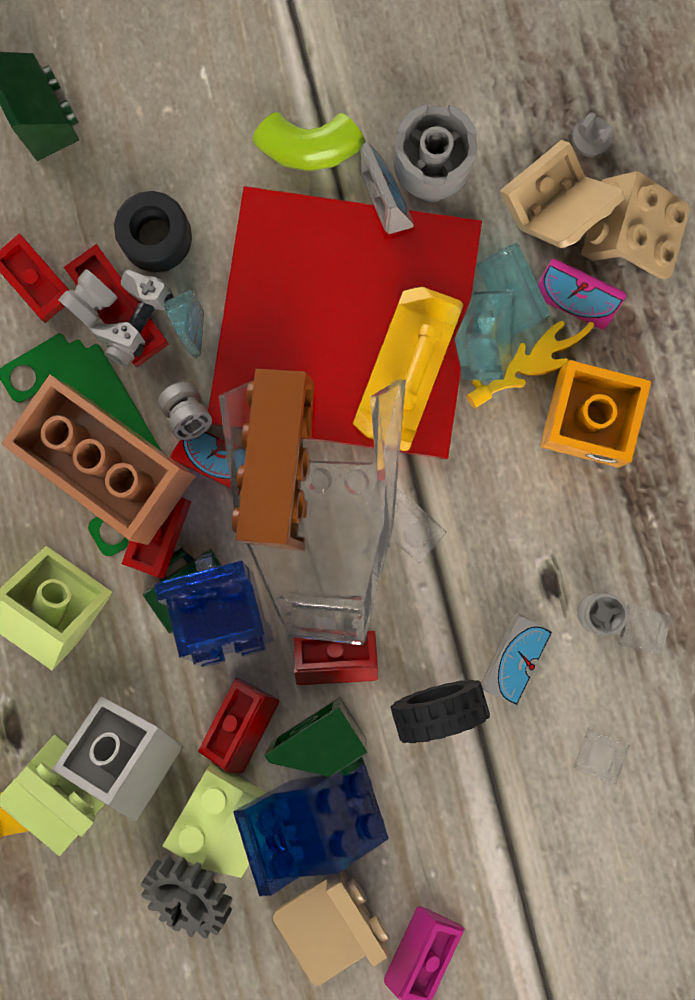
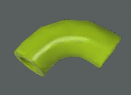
[252,112,366,171]

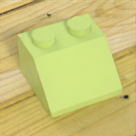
[0,546,112,671]
[163,762,284,878]

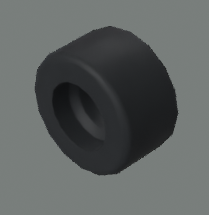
[114,191,192,273]

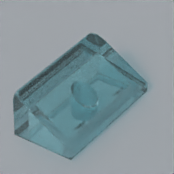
[477,242,551,338]

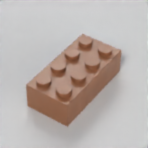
[1,375,196,544]

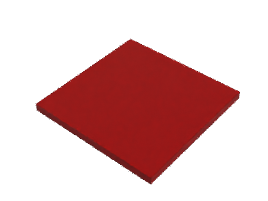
[208,186,482,460]

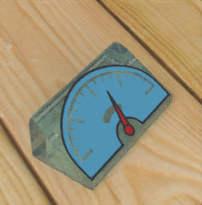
[163,290,204,358]

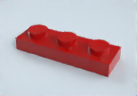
[63,244,170,367]

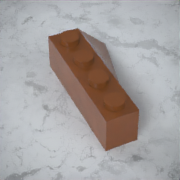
[232,369,315,552]

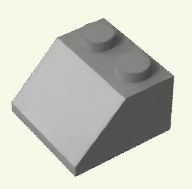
[52,696,183,822]

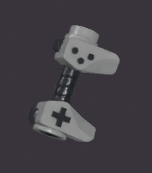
[91,270,174,367]

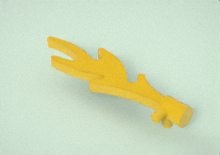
[466,321,594,409]

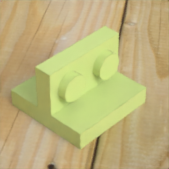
[0,733,105,857]

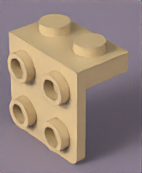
[499,140,625,248]
[581,171,690,279]
[273,867,390,985]

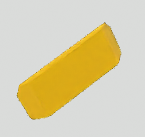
[353,287,463,451]

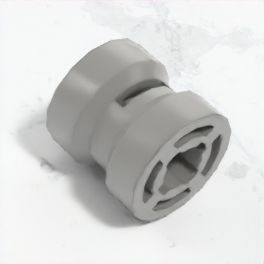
[58,269,118,328]
[158,382,212,440]
[577,593,628,636]

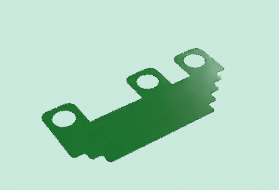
[0,333,162,556]

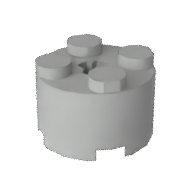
[393,103,477,203]

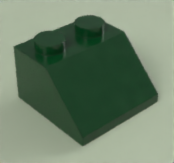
[0,52,79,161]
[264,697,368,777]

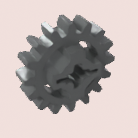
[141,856,233,938]

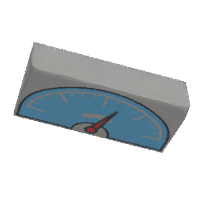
[360,143,414,234]
[481,613,553,706]

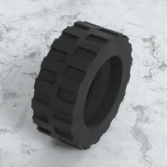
[390,680,490,743]

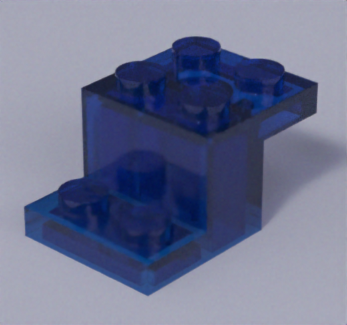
[154,560,274,667]
[233,762,389,896]

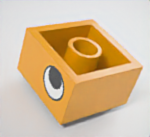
[540,360,652,468]

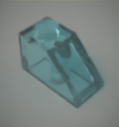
[455,290,515,381]

